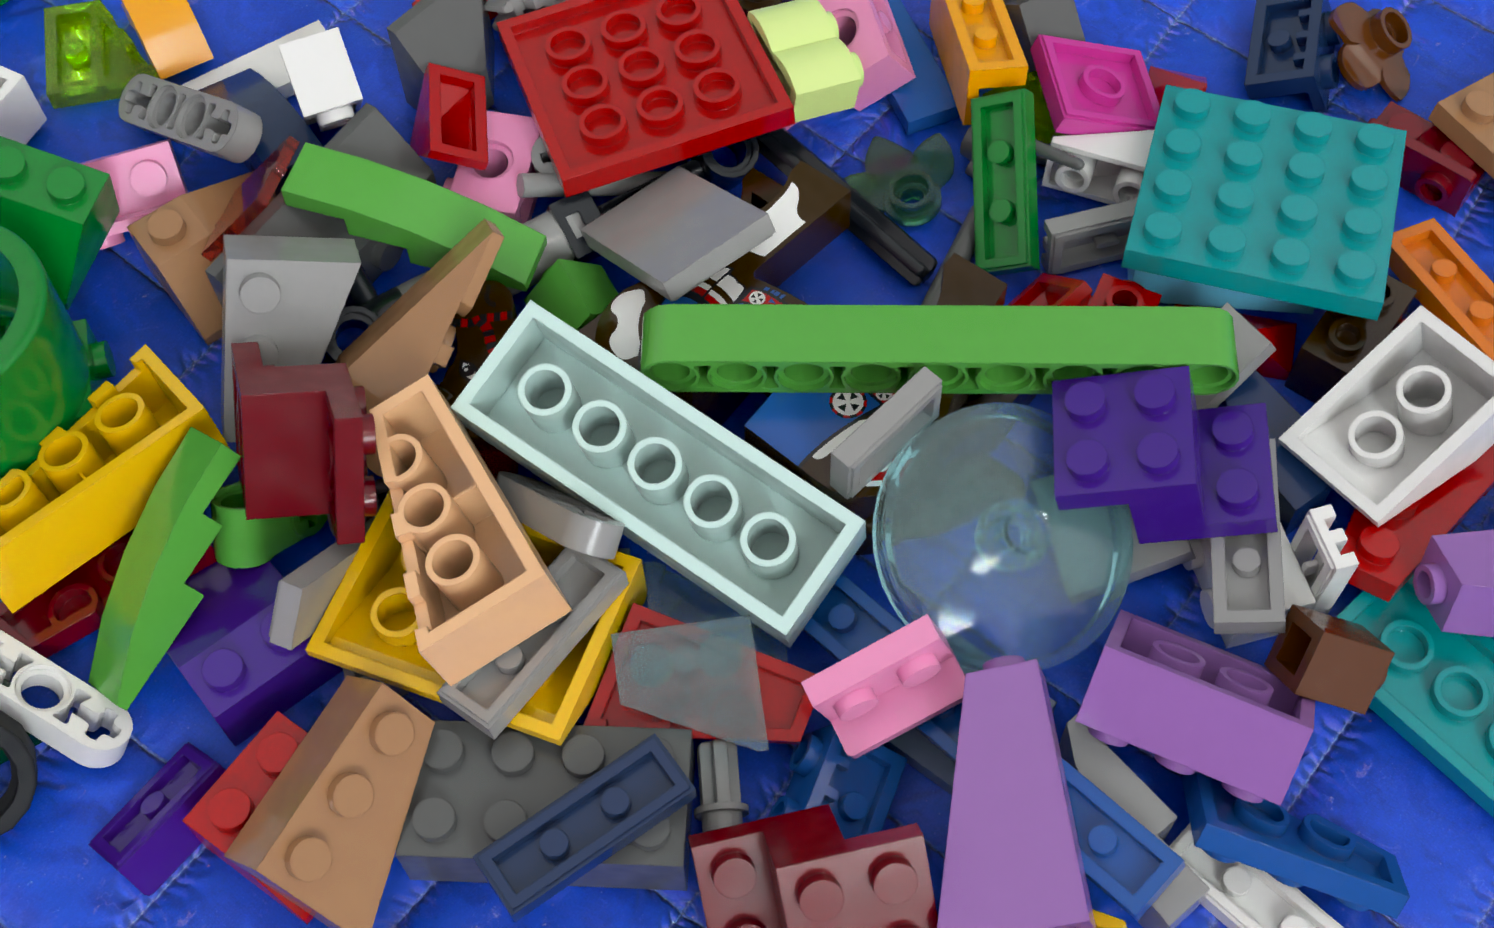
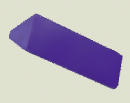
[88,742,226,896]

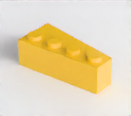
[0,344,230,613]

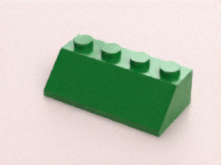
[0,136,120,310]

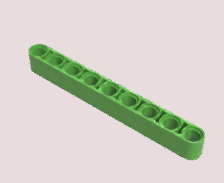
[640,304,1239,395]

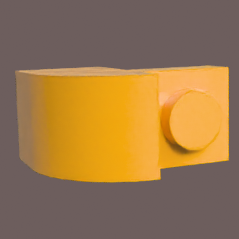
[121,0,214,79]

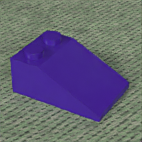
[167,543,343,747]

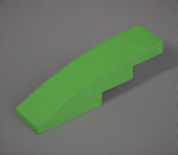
[281,142,547,292]
[88,427,241,711]

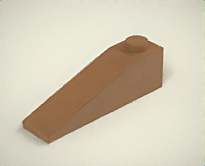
[127,171,274,345]
[335,218,505,478]

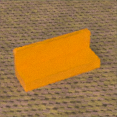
[929,0,1028,125]

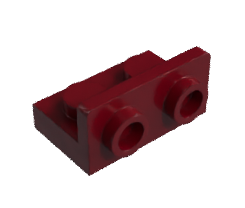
[1368,101,1487,217]

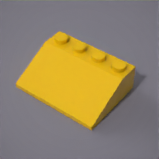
[305,490,648,746]

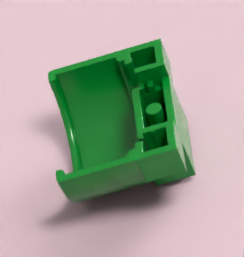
[0,225,116,479]

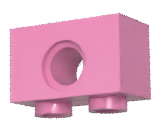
[818,0,916,112]
[443,110,540,224]

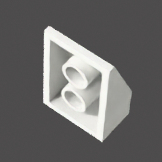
[1278,305,1494,527]

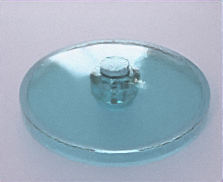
[872,402,1133,671]

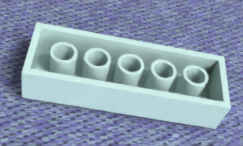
[450,300,866,648]

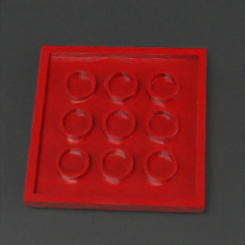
[496,0,795,198]

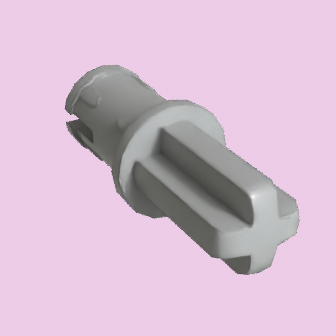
[694,740,749,832]

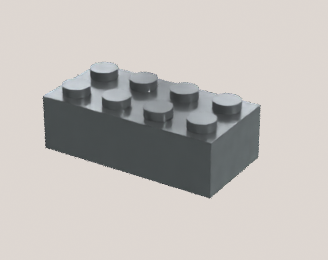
[396,720,695,891]

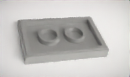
[580,166,776,302]

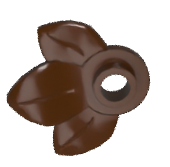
[1328,2,1412,102]

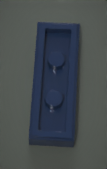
[472,733,697,922]

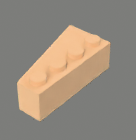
[369,374,572,686]

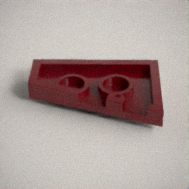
[0,528,217,658]

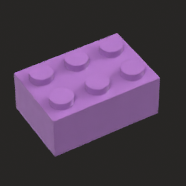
[1075,609,1316,806]

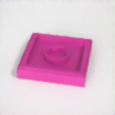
[1030,34,1160,135]

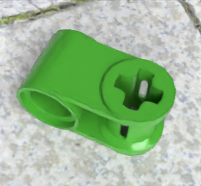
[210,481,328,568]

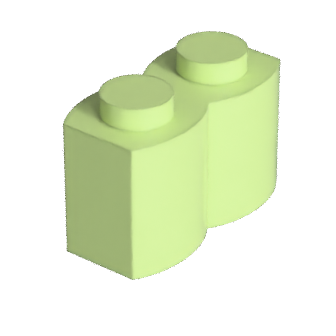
[747,0,864,123]

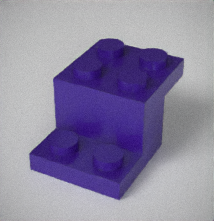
[1052,366,1278,544]

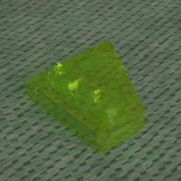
[44,0,160,109]

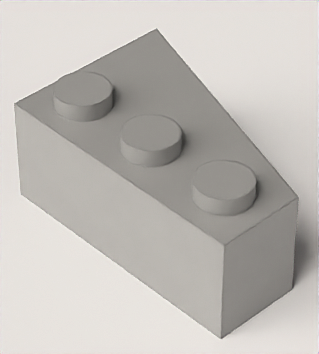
[221,234,361,442]

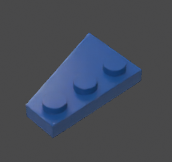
[1181,771,1410,919]

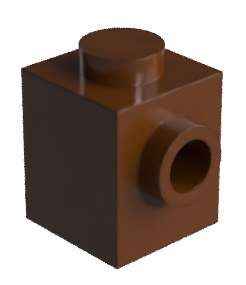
[1264,604,1395,715]

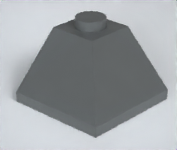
[387,0,495,111]

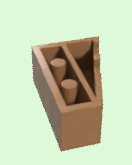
[224,675,435,928]

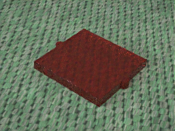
[201,135,300,262]

